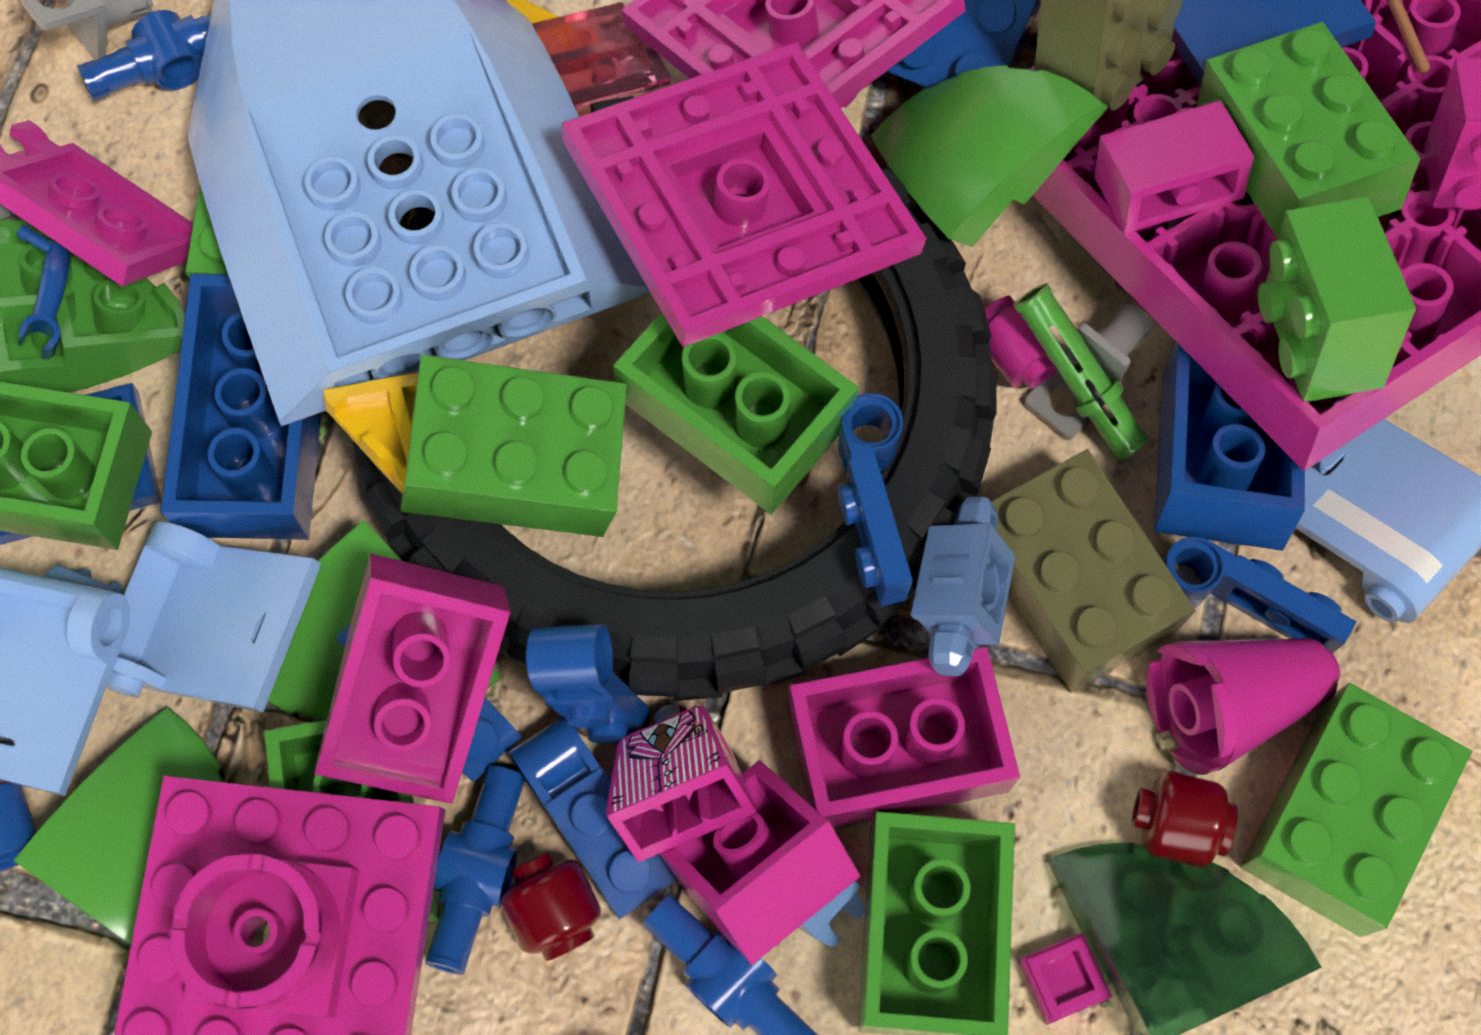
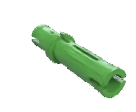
[1013,283,1149,460]

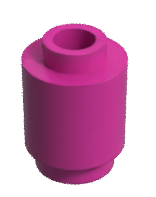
[984,295,1057,389]

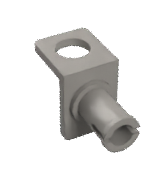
[19,0,153,60]
[1024,304,1152,440]

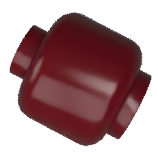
[1131,771,1238,867]
[500,852,601,961]

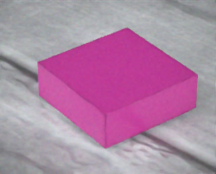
[1018,932,1112,1025]

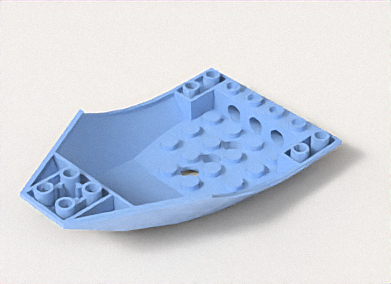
[187,0,651,426]

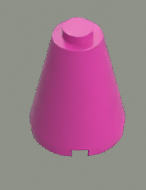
[1146,638,1340,775]

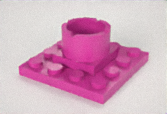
[621,0,965,108]
[561,42,926,347]
[114,776,445,1035]

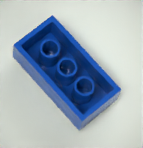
[161,274,322,540]

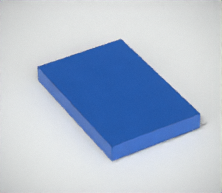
[1172,0,1376,86]

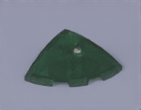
[1047,842,1322,1035]

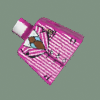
[606,704,757,862]

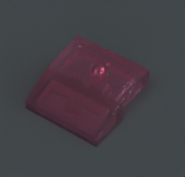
[531,2,671,109]

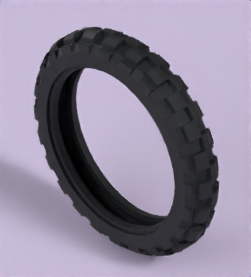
[352,95,997,701]

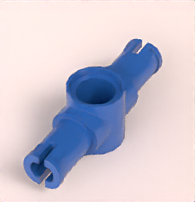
[77,10,211,102]
[425,765,525,975]
[642,894,818,1035]

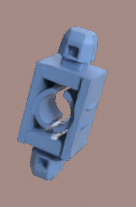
[911,497,1016,676]

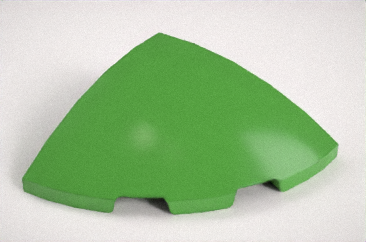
[871,65,1108,247]
[0,219,186,393]
[267,520,502,720]
[13,707,223,944]

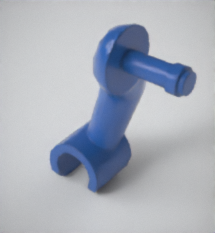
[16,225,71,359]

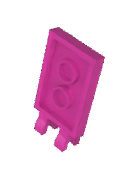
[0,120,194,287]

